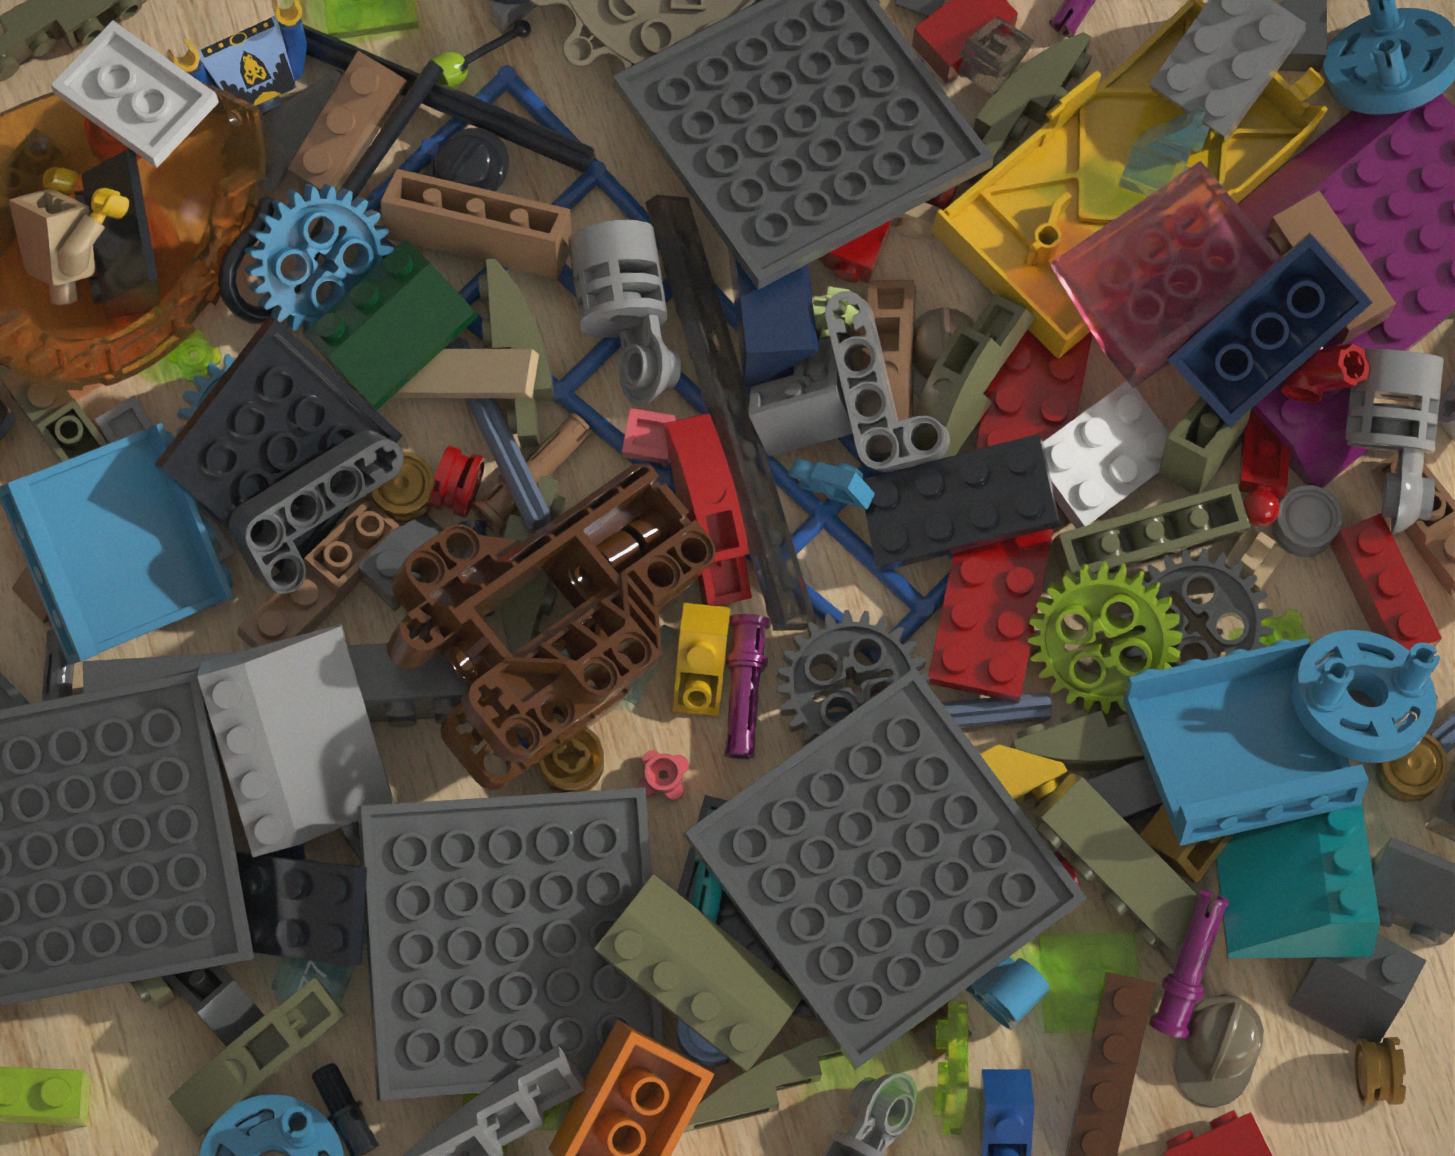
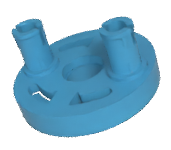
[1323,0,1455,114]
[1291,630,1440,763]
[199,1094,345,1156]

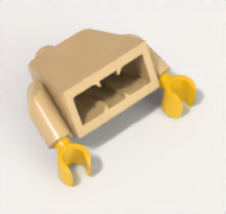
[9,167,129,305]

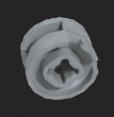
[1272,485,1342,557]

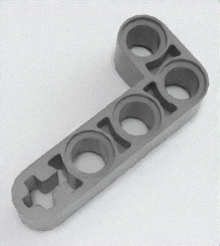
[825,291,950,473]

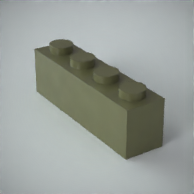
[1032,773,1212,953]

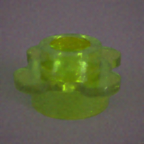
[166,328,222,382]
[1261,609,1313,647]

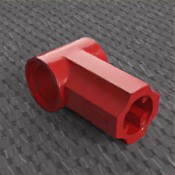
[1280,343,1370,403]

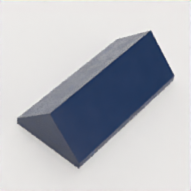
[1167,232,1373,427]
[728,248,819,388]

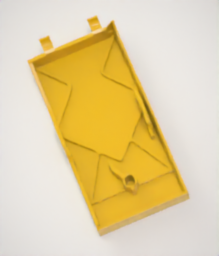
[931,0,1327,359]

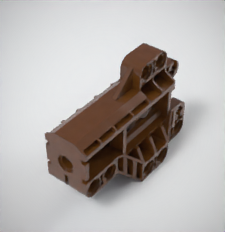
[386,464,716,790]

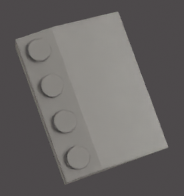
[197,624,395,857]

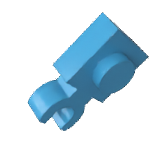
[788,458,875,510]

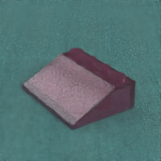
[1051,161,1281,389]

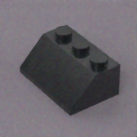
[74,149,161,319]

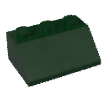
[303,239,478,411]

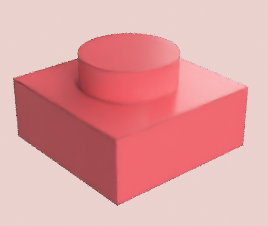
[622,408,676,465]

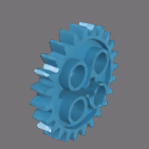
[244,183,394,331]

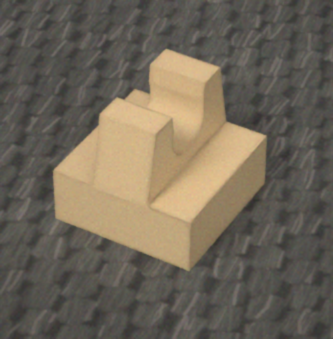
[1225,528,1287,592]

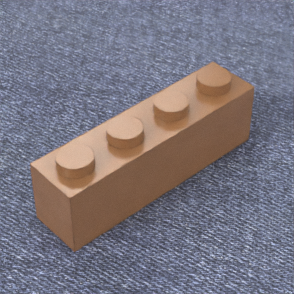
[381,169,572,279]

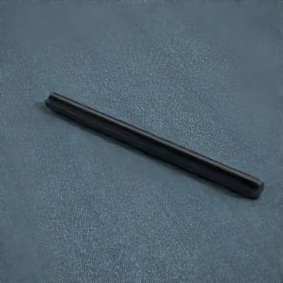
[274,15,595,172]

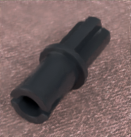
[312,1063,380,1156]

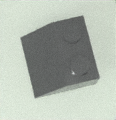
[1371,837,1455,946]
[1288,934,1427,1043]

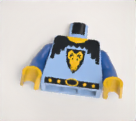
[167,0,307,132]

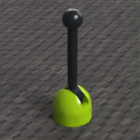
[430,20,531,88]

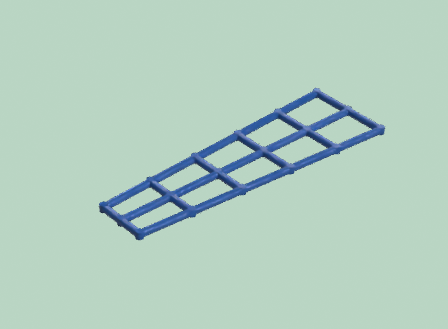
[365,65,953,664]

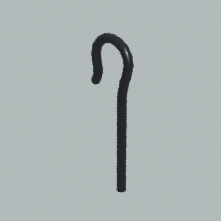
[218,60,444,324]

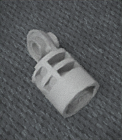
[568,220,681,405]
[1345,349,1444,534]
[822,1072,917,1156]

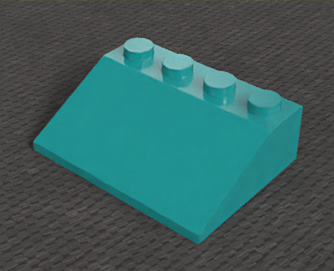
[1215,801,1380,958]

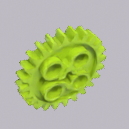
[1028,561,1183,714]

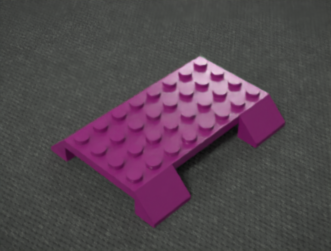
[1132,93,1455,488]

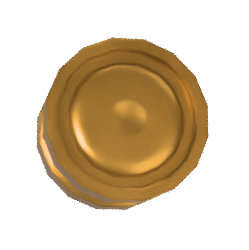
[371,452,435,522]
[538,728,604,793]
[1375,734,1448,803]
[1354,1037,1406,1106]

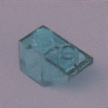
[1118,107,1210,205]

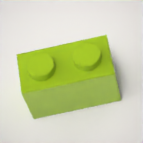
[0,1066,91,1127]

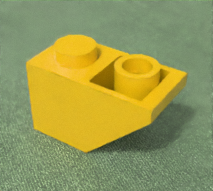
[672,603,730,717]
[980,744,1068,805]

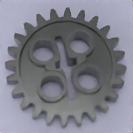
[1121,549,1274,667]
[776,610,930,746]

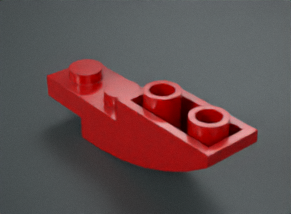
[663,413,752,606]

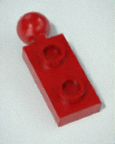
[1238,409,1290,527]

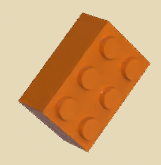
[548,1020,714,1156]

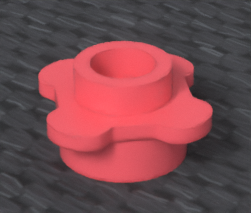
[638,750,689,801]

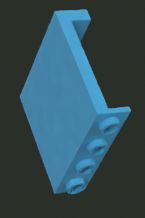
[0,423,234,665]
[1123,638,1369,846]

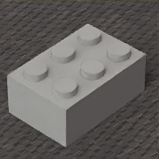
[1149,0,1306,142]

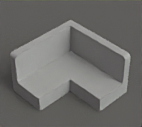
[749,337,855,456]

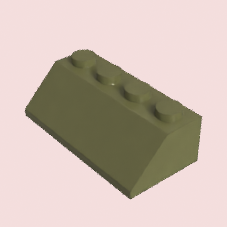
[593,874,802,1072]

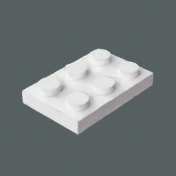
[51,20,219,168]
[1043,379,1169,529]

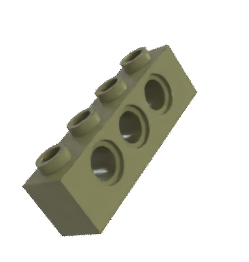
[1051,483,1251,580]

